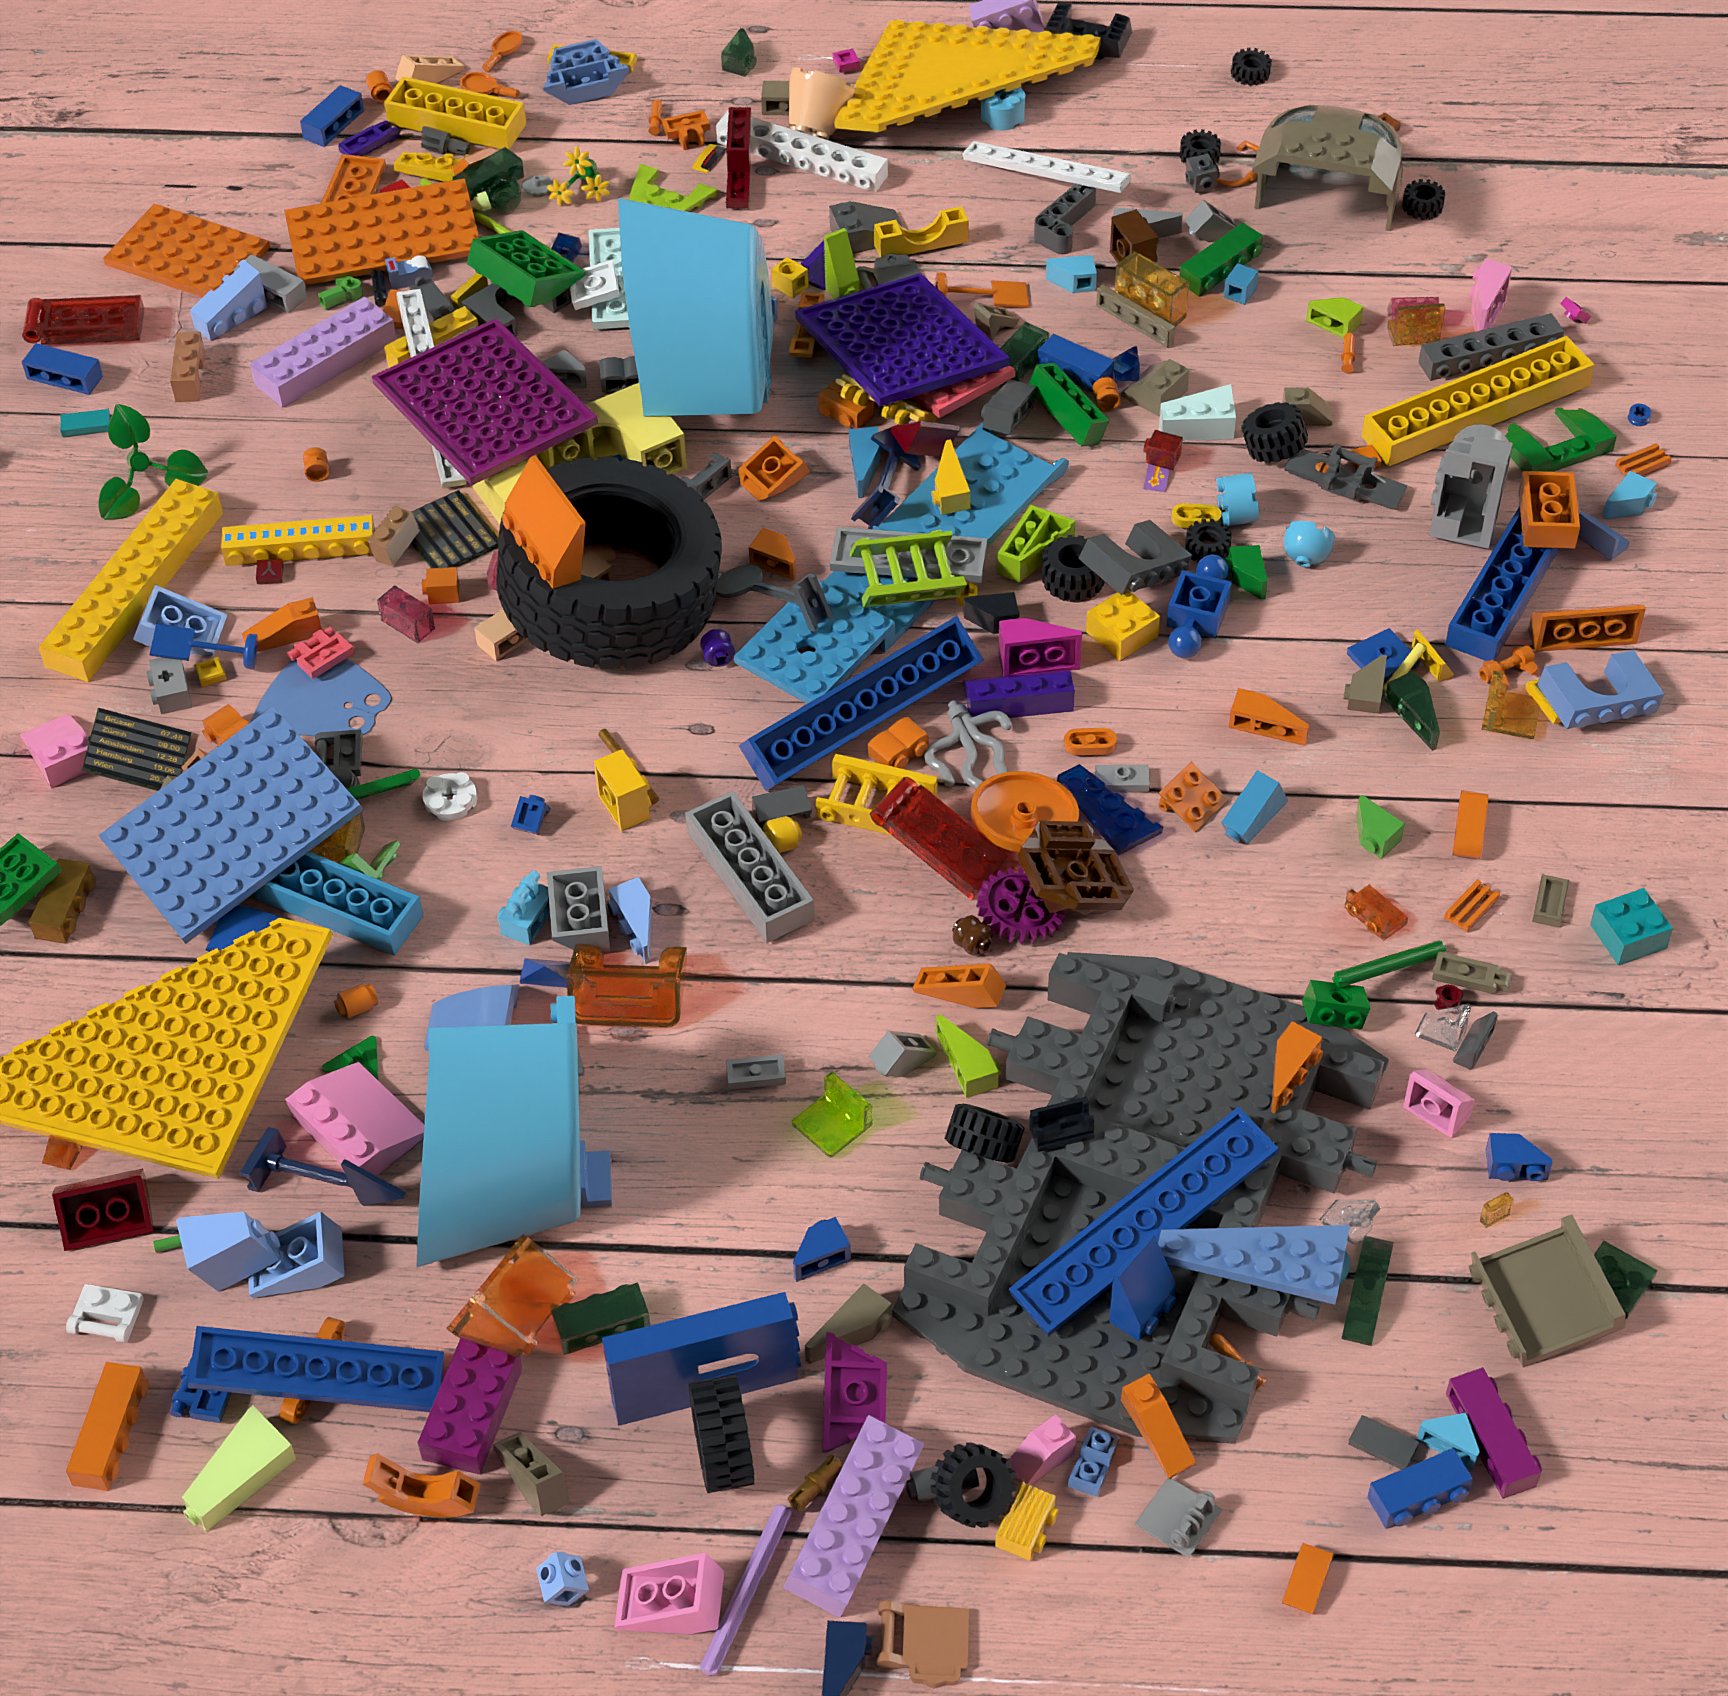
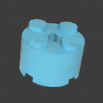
[981,88,1025,130]
[1216,473,1259,526]

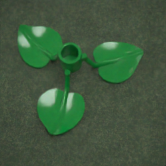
[98,404,208,519]

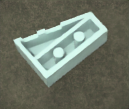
[1159,384,1236,441]

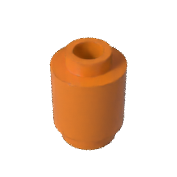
[366,70,392,102]
[334,983,378,1019]

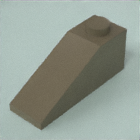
[805,1283,893,1364]
[493,1432,569,1516]

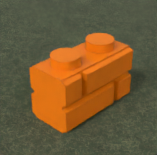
[818,380,874,429]

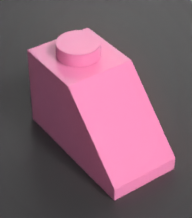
[1009,1414,1076,1485]

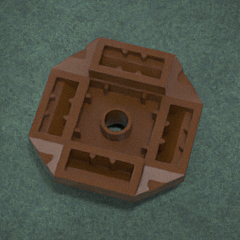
[1017,821,1134,915]

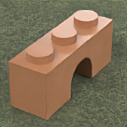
[170,331,206,402]

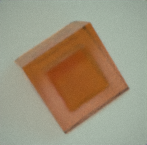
[42,1135,83,1170]

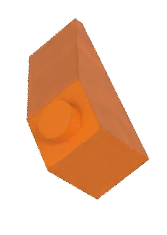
[242,597,322,652]
[1229,688,1309,746]
[912,963,1006,1008]
[1121,1373,1196,1479]

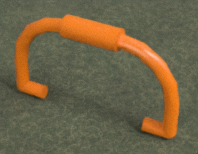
[1217,141,1259,186]

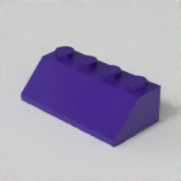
[963,669,1075,718]

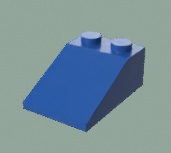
[1109,1233,1177,1341]

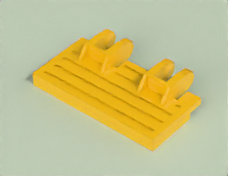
[835,374,937,425]

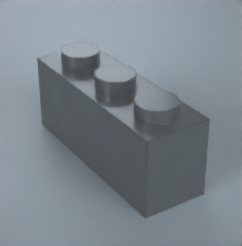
[981,379,1036,435]

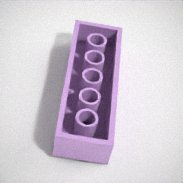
[250,297,397,408]
[783,1415,924,1618]

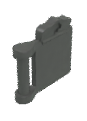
[856,254,920,290]

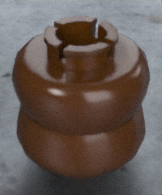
[952,915,993,956]

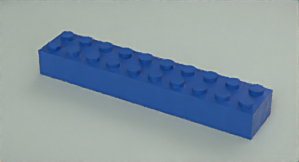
[739,616,984,791]

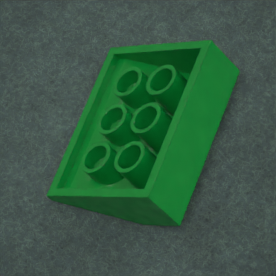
[467,230,586,307]

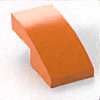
[1282,1543,1334,1615]

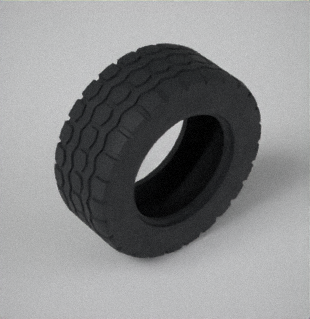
[496,457,722,669]

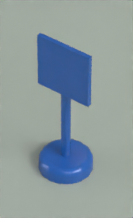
[149,624,258,670]

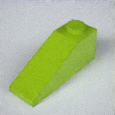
[824,228,859,299]
[935,1014,1002,1098]

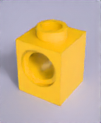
[771,257,808,298]

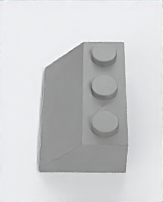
[547,866,611,954]

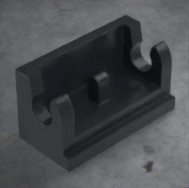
[1029,1096,1095,1152]

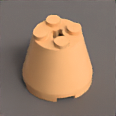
[789,67,856,139]

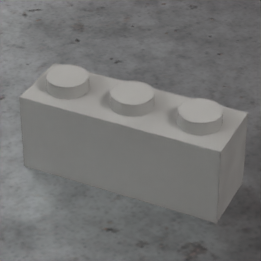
[233,254,307,313]

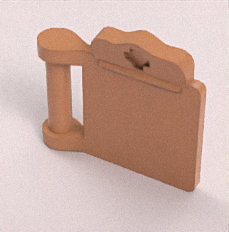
[876,1600,969,1688]

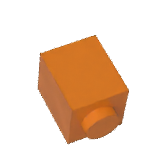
[422,567,460,605]

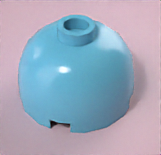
[1283,521,1335,567]

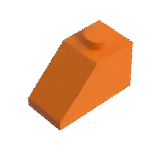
[749,528,796,580]

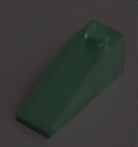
[1385,671,1440,751]

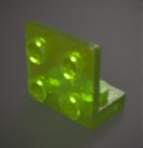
[792,1071,873,1158]

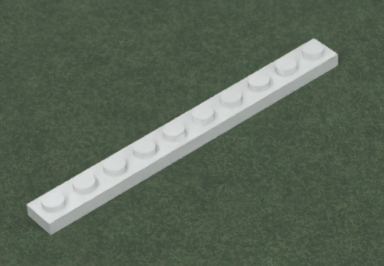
[397,289,466,488]

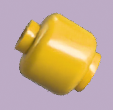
[763,816,802,854]

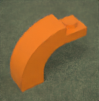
[362,1453,480,1518]

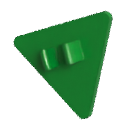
[322,1036,379,1081]

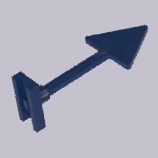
[851,424,921,529]
[239,1127,406,1206]

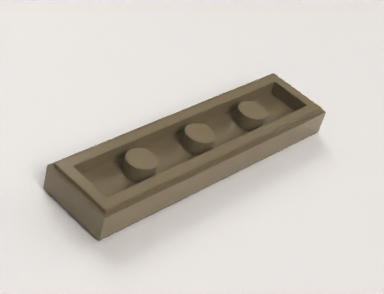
[1096,284,1175,348]

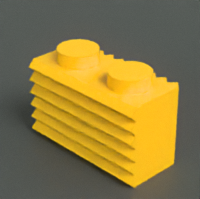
[995,1482,1059,1561]

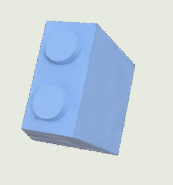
[176,1212,280,1292]

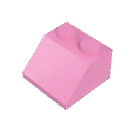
[1403,1069,1475,1138]

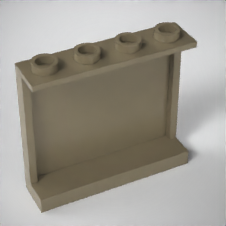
[1469,1214,1625,1367]

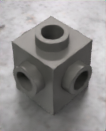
[1185,154,1220,193]

